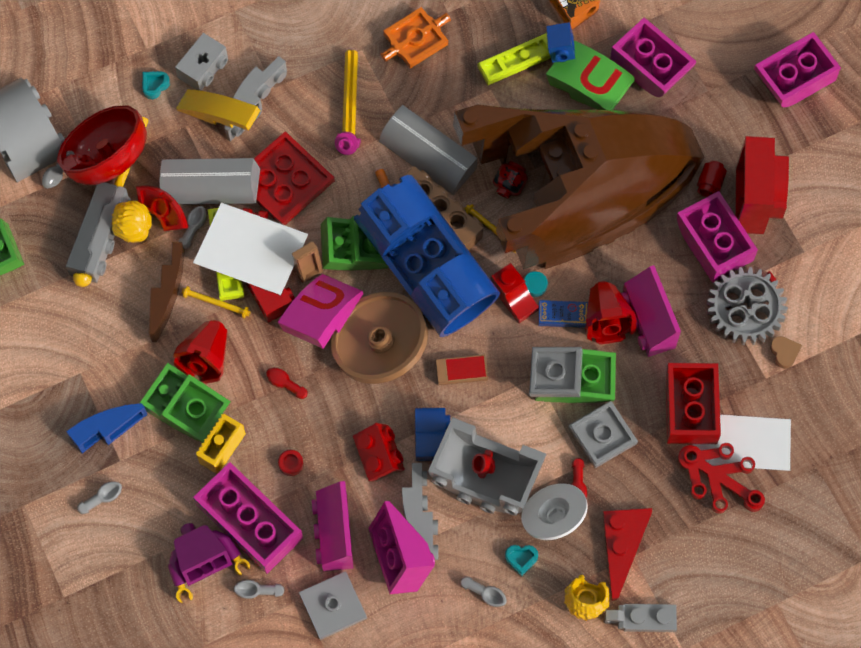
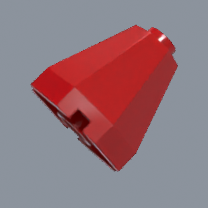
[585,281,637,345]
[173,320,227,384]

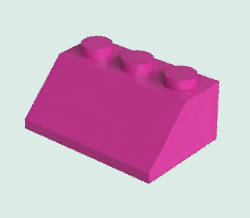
[621,265,681,357]
[312,481,354,572]

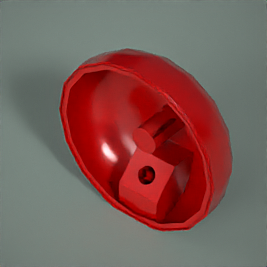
[57,105,147,185]

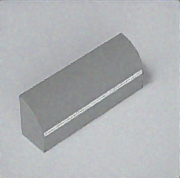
[379,105,477,195]
[159,158,260,204]

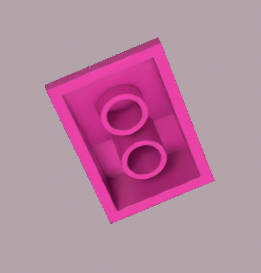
[368,501,435,594]

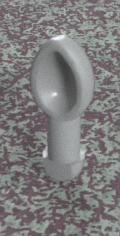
[42,151,75,189]
[179,206,206,249]
[77,482,122,514]
[461,576,507,607]
[233,579,285,599]

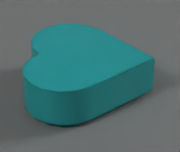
[142,71,170,100]
[505,545,538,577]

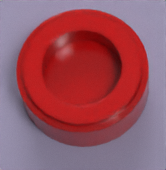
[278,450,304,476]

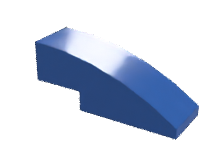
[66,403,148,453]

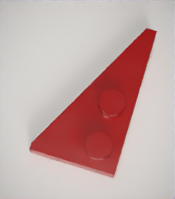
[603,508,652,601]

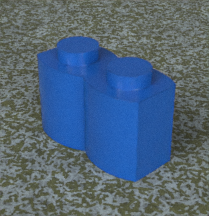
[415,408,450,461]

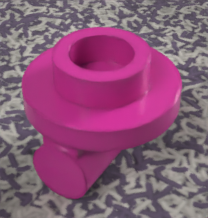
[335,132,361,155]

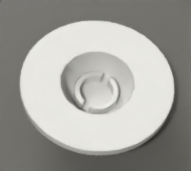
[521,484,588,540]

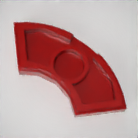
[136,185,188,231]

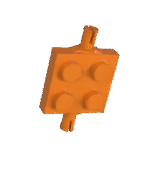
[381,7,451,69]

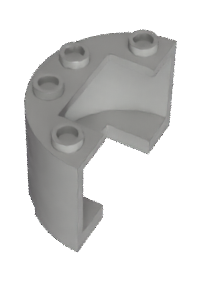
[0,77,65,183]
[428,417,546,516]

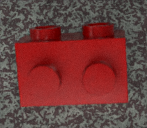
[353,423,405,482]

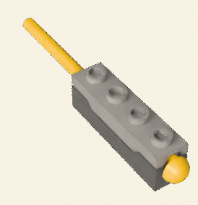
[66,117,149,287]

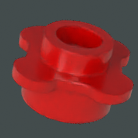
[472,450,495,479]

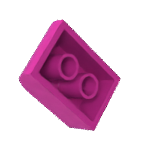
[610,17,696,97]
[754,32,841,107]
[677,191,758,283]

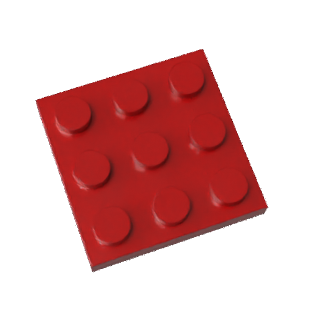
[254,131,335,225]

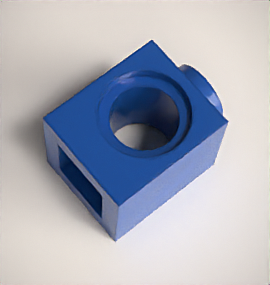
[546,22,575,63]

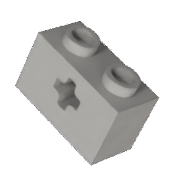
[175,33,228,91]

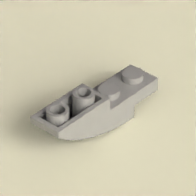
[225,56,287,141]
[402,463,438,560]

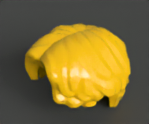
[112,201,152,243]
[564,575,609,621]

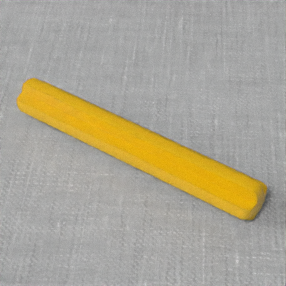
[342,50,358,135]

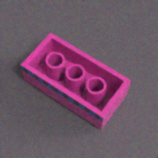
[193,462,303,574]

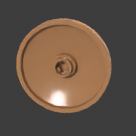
[331,292,428,384]

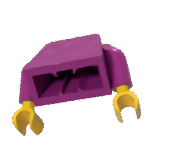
[168,523,250,603]

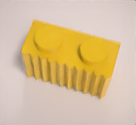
[196,414,246,474]

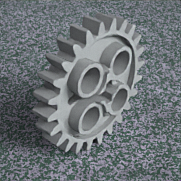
[707,267,788,345]

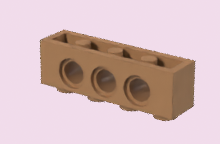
[395,166,483,250]

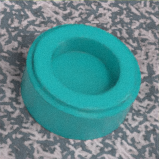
[524,271,548,297]

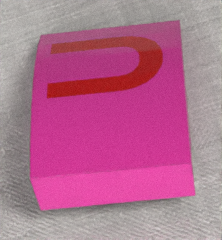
[278,274,364,349]

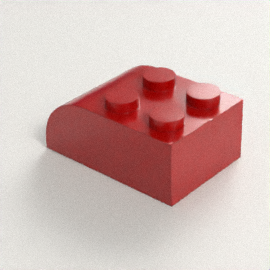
[666,363,721,444]

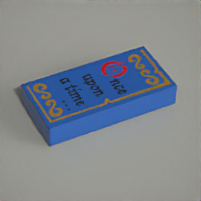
[538,300,588,328]

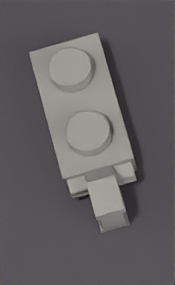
[605,604,677,632]

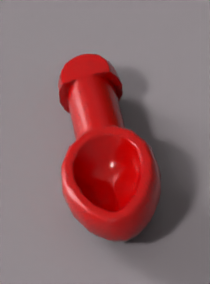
[266,367,308,399]
[571,458,587,498]

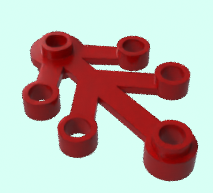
[678,443,765,514]

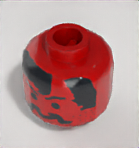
[493,161,528,199]

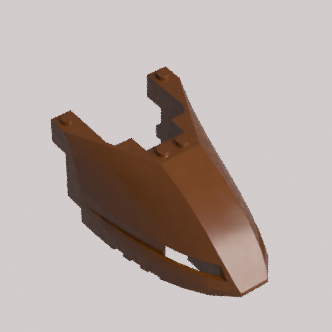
[453,104,705,269]

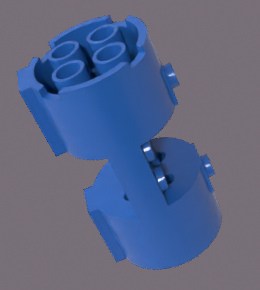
[354,175,500,337]

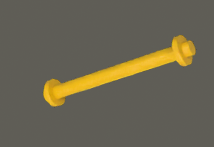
[465,204,516,253]
[182,286,250,319]

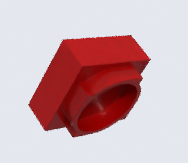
[735,136,789,234]

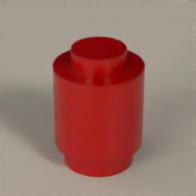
[697,160,727,197]

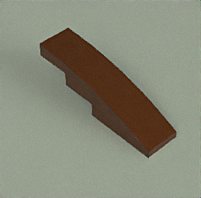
[149,242,185,342]

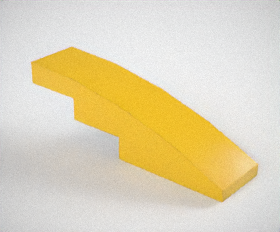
[176,89,260,131]

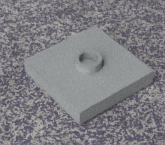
[529,347,583,397]
[568,401,638,468]
[299,571,367,640]

